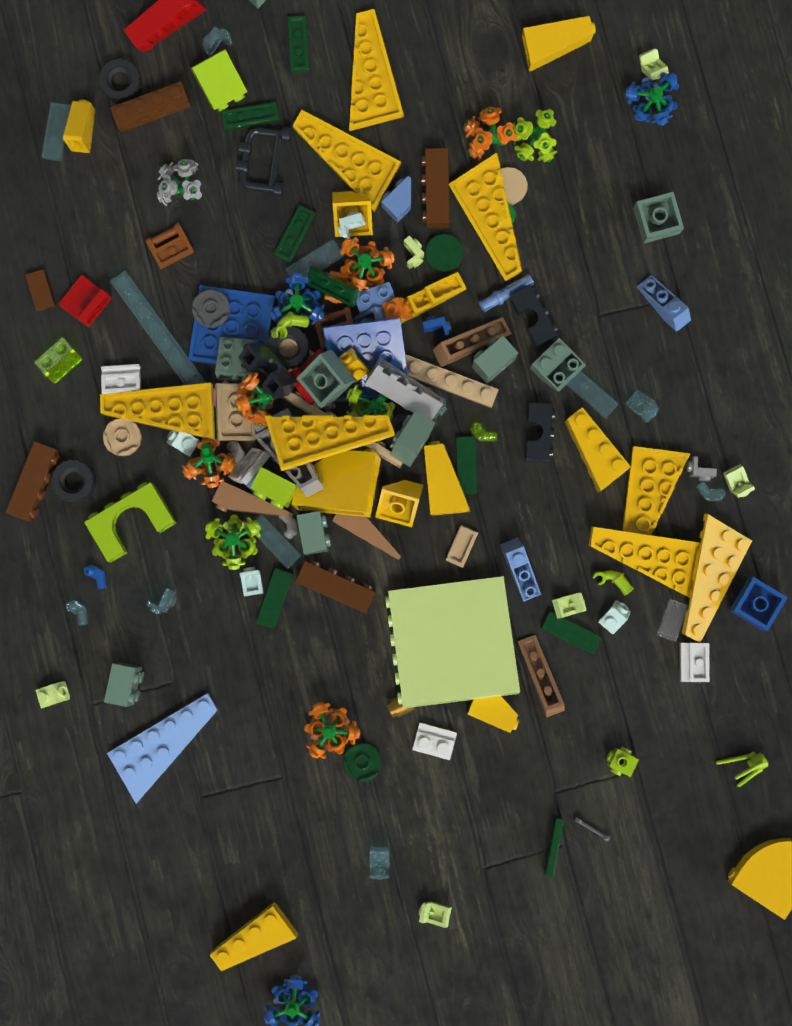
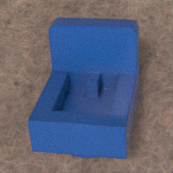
[422,316,452,339]

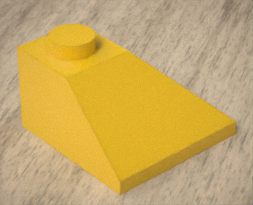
[332,191,373,237]
[375,480,423,527]

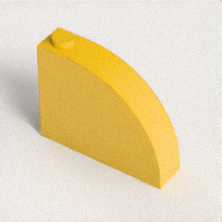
[292,449,381,517]
[727,838,792,920]

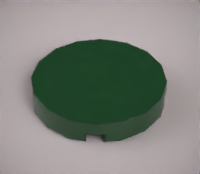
[425,234,463,272]
[343,743,382,782]

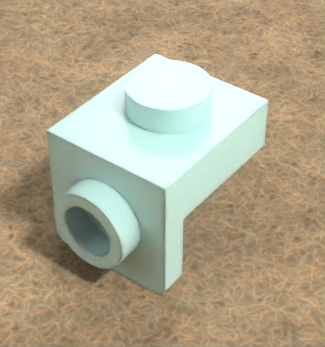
[338,212,366,240]
[166,430,200,457]
[239,567,263,596]
[598,600,631,634]

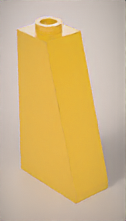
[522,16,595,71]
[424,441,470,516]

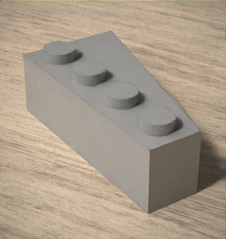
[365,357,443,420]
[254,428,324,497]

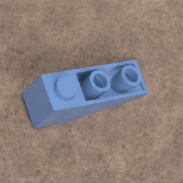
[637,275,691,332]
[500,537,541,602]

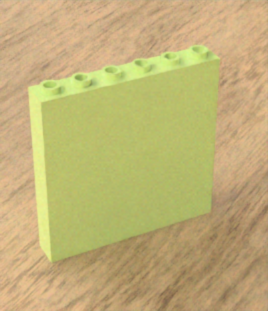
[385,576,520,708]

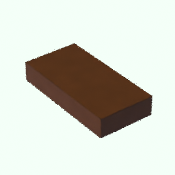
[25,269,56,312]

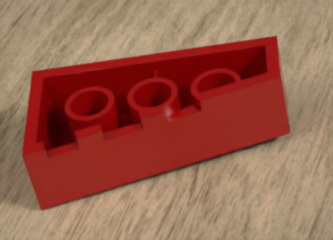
[124,0,206,53]

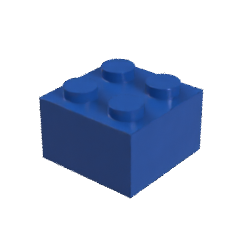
[729,577,788,631]

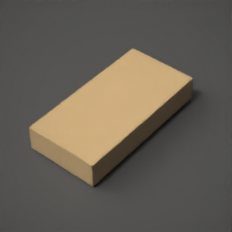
[446,525,478,568]

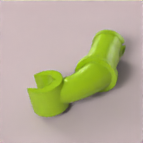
[271,312,309,339]
[592,570,634,596]

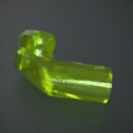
[471,422,497,442]

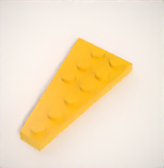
[349,9,404,131]
[293,110,401,212]
[449,153,522,281]
[100,382,215,440]
[265,415,395,471]
[622,446,690,535]
[682,514,752,643]
[589,526,701,597]

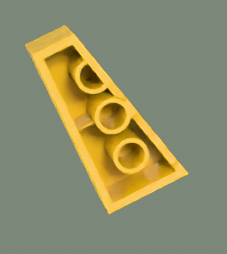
[565,407,631,493]
[210,902,298,971]

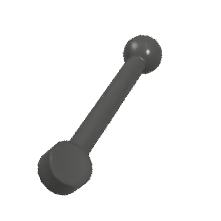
[574,817,610,842]

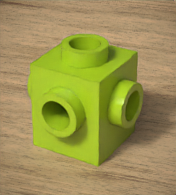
[606,747,639,777]

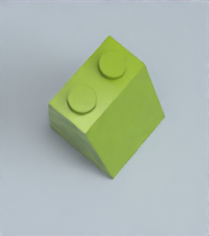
[190,50,247,111]

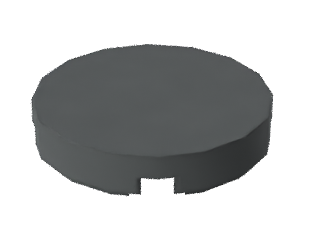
[192,290,230,328]

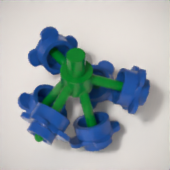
[625,72,679,126]
[270,273,325,330]
[264,974,321,1026]

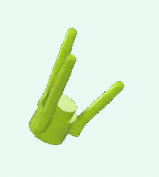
[716,752,768,787]

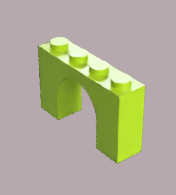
[84,482,177,563]

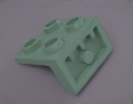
[215,337,258,383]

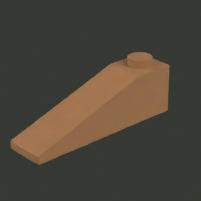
[433,317,511,367]
[212,481,293,517]
[332,514,401,560]
[518,635,565,717]

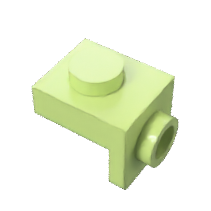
[639,48,669,81]
[404,236,424,269]
[723,464,755,498]
[552,592,586,619]
[36,681,70,709]
[419,901,452,928]

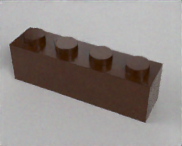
[110,81,191,132]
[421,148,449,228]
[6,441,60,522]
[296,559,376,614]

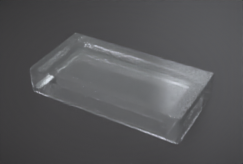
[657,599,688,642]

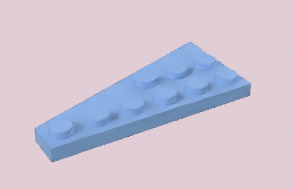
[107,693,218,804]

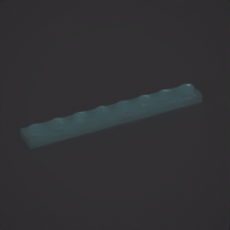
[110,271,206,385]

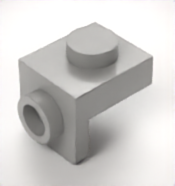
[687,456,717,481]

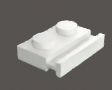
[101,364,141,394]
[229,448,270,485]
[680,643,710,682]
[412,722,457,760]

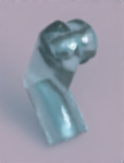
[696,481,725,502]
[66,600,88,626]

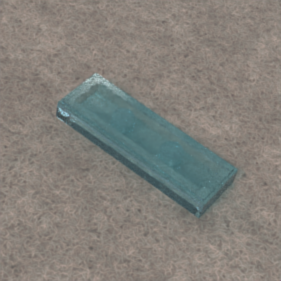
[41,102,71,161]
[285,239,343,278]
[566,371,618,419]
[256,515,301,569]

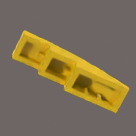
[401,272,467,323]

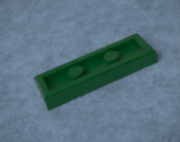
[287,15,310,73]
[221,102,280,131]
[274,205,316,264]
[307,266,359,307]
[456,437,477,494]
[256,568,294,629]
[541,611,602,655]
[544,816,564,878]

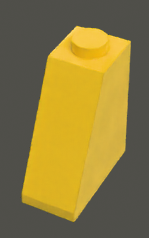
[63,100,95,153]
[467,696,519,733]

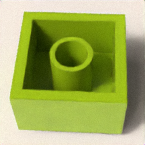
[250,467,298,509]

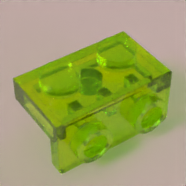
[34,337,82,384]

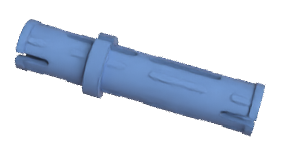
[479,274,534,312]

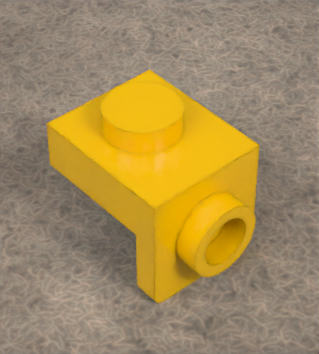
[339,348,370,383]

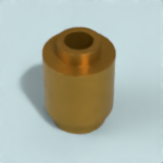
[387,696,415,718]

